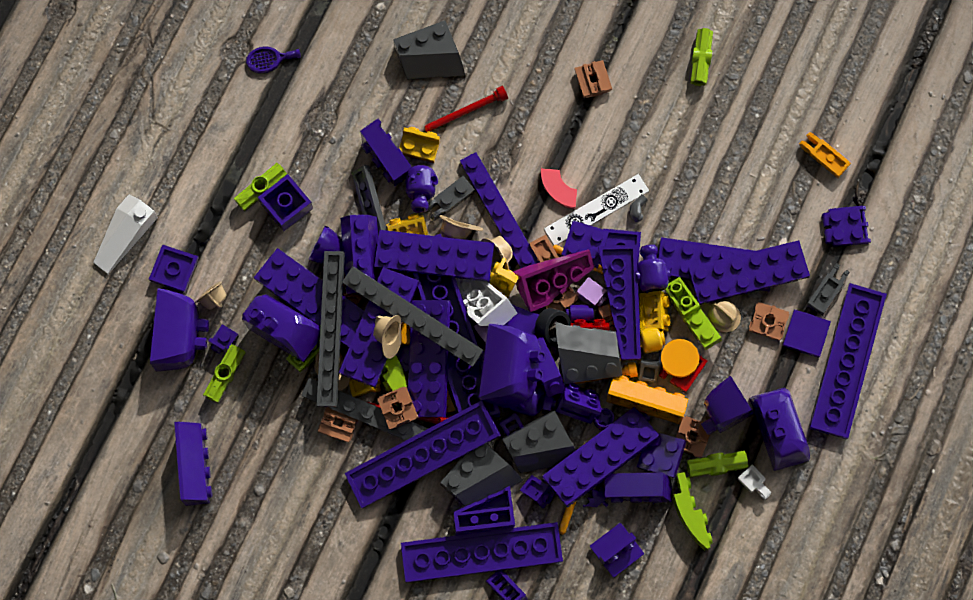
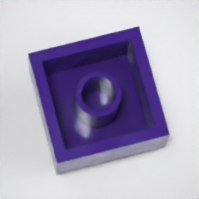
[258,174,313,232]

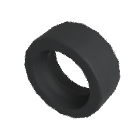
[535,308,571,346]

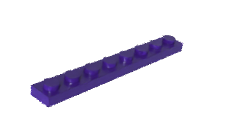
[460,152,539,269]

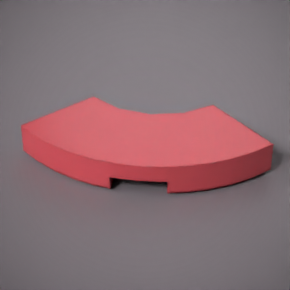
[541,168,577,209]

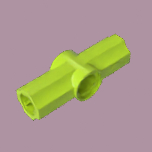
[690,28,713,86]
[234,163,287,212]
[203,344,246,403]
[687,451,748,478]

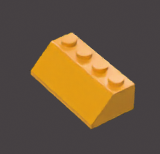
[606,375,688,425]

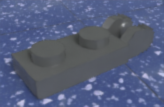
[426,176,475,221]
[806,263,850,316]

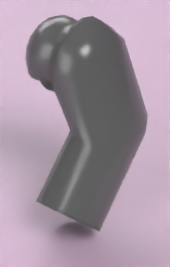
[629,194,648,222]

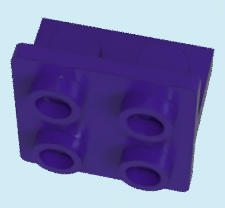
[555,382,601,424]
[590,523,644,577]

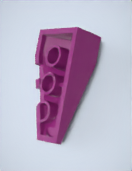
[513,250,594,312]

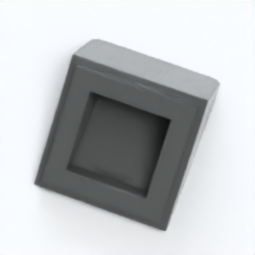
[638,358,660,383]

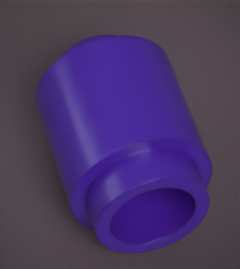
[566,304,594,323]

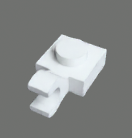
[738,465,771,500]

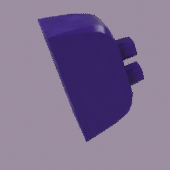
[150,288,209,372]
[242,295,321,362]
[479,324,546,408]
[701,376,754,435]
[749,388,810,471]

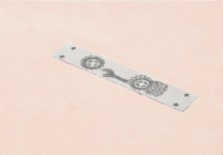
[544,174,649,245]

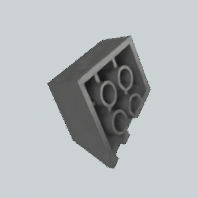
[393,20,466,80]
[555,322,622,384]
[501,410,576,473]
[440,444,523,507]

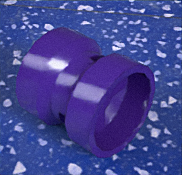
[594,408,614,431]

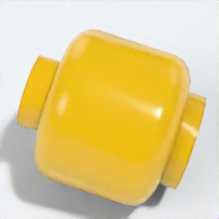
[640,328,666,354]

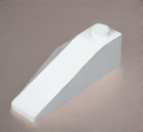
[93,194,158,275]
[456,278,517,326]

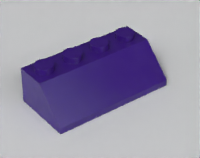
[340,215,381,294]
[174,422,212,506]

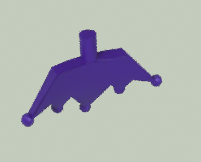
[583,486,608,508]

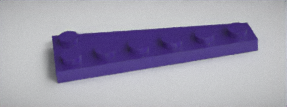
[598,245,641,360]

